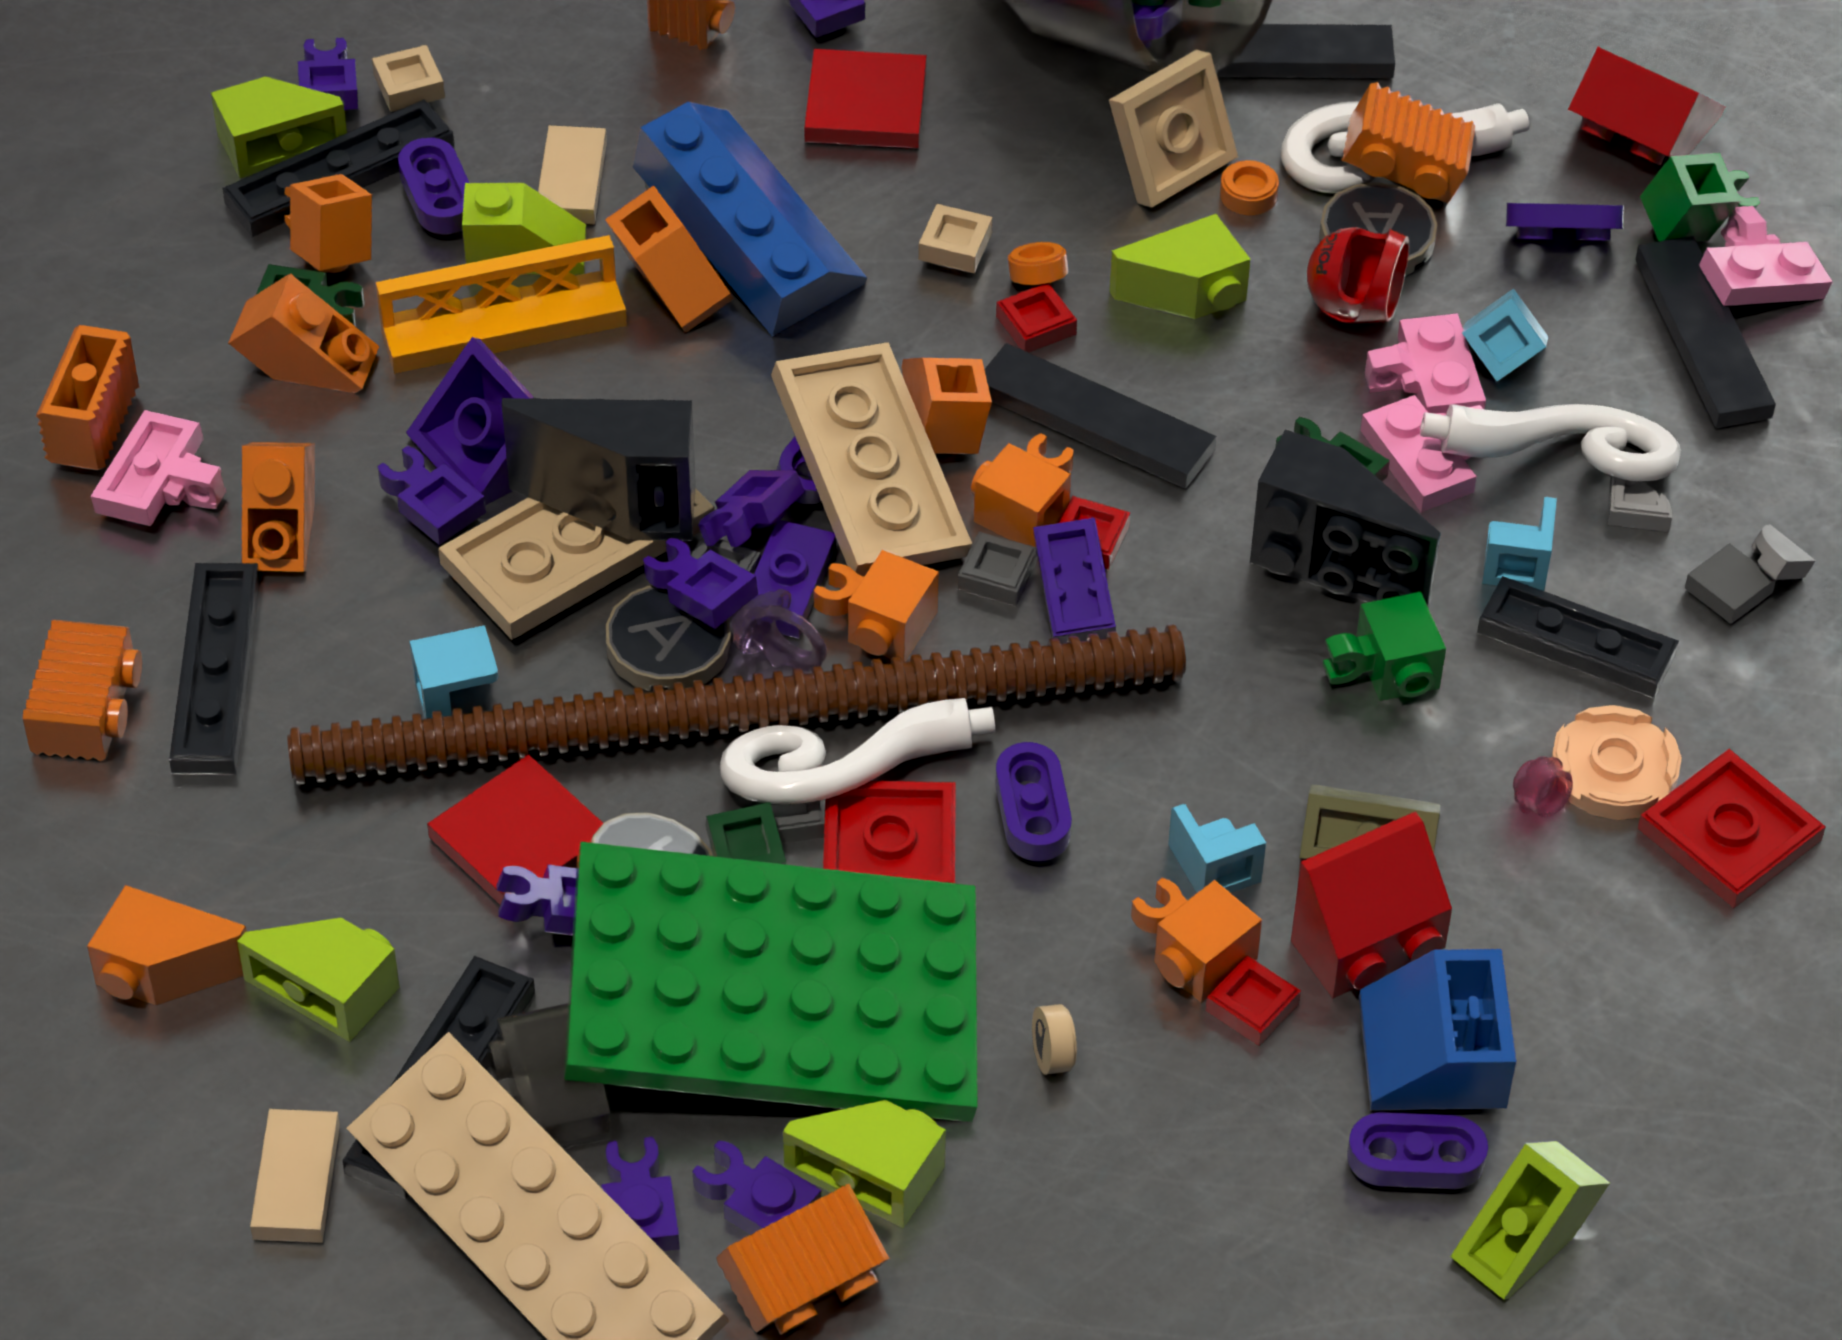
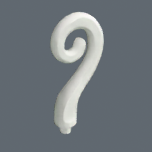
[1281,101,1530,194]
[1420,404,1681,481]
[720,698,995,805]

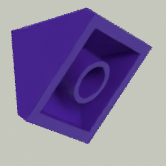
[406,337,534,505]

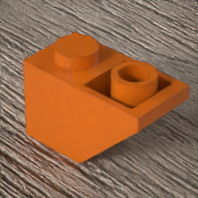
[605,185,734,333]
[228,274,379,393]
[901,358,992,454]
[242,442,315,572]

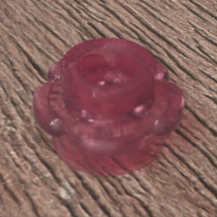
[1513,756,1573,817]

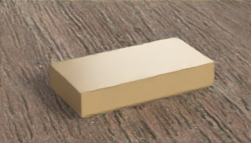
[538,126,607,224]
[250,1109,340,1243]

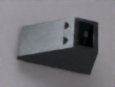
[502,398,696,541]
[1250,429,1441,609]

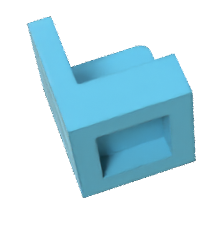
[1462,288,1548,381]
[1482,497,1557,591]
[409,625,498,718]
[1168,804,1266,893]

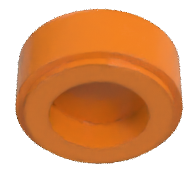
[1220,160,1279,216]
[1008,242,1068,285]

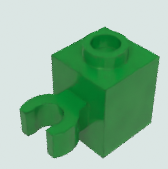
[1640,153,1760,242]
[1322,592,1446,701]

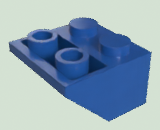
[1359,949,1516,1110]

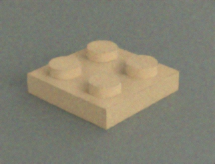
[1109,50,1238,208]

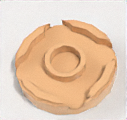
[1550,705,1682,820]

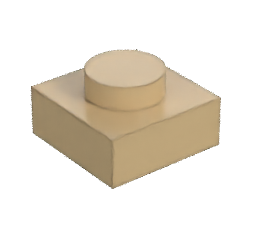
[372,45,445,112]
[918,204,992,273]

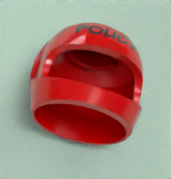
[1307,227,1409,324]

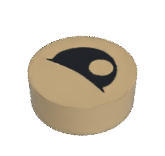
[1032,1004,1077,1075]

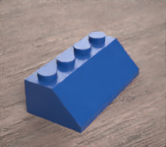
[633,102,867,337]

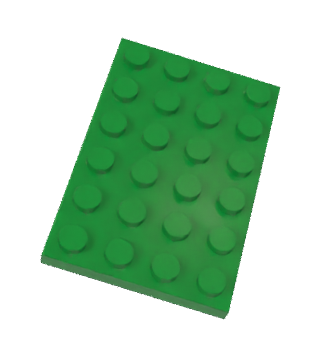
[564,842,978,1122]

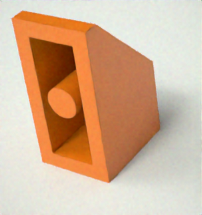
[87,885,247,1005]

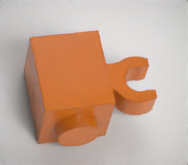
[285,174,372,273]
[971,434,1074,547]
[814,550,939,662]
[1131,878,1262,1003]

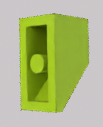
[211,76,347,179]
[462,183,586,275]
[1109,214,1251,319]
[237,918,400,1042]
[783,1100,946,1229]
[1450,1141,1610,1300]

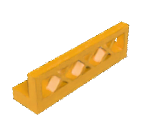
[376,235,627,374]

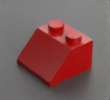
[1568,47,1726,165]
[1291,811,1452,999]

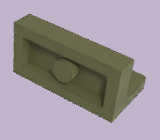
[1299,785,1440,859]

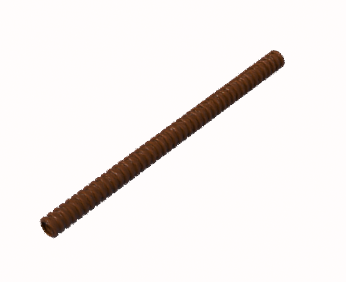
[287,624,1186,786]

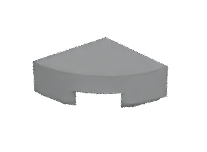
[1608,476,1672,532]
[1751,525,1816,580]

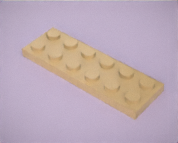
[347,1032,729,1340]

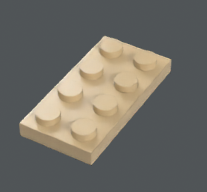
[771,342,972,576]
[438,488,715,640]

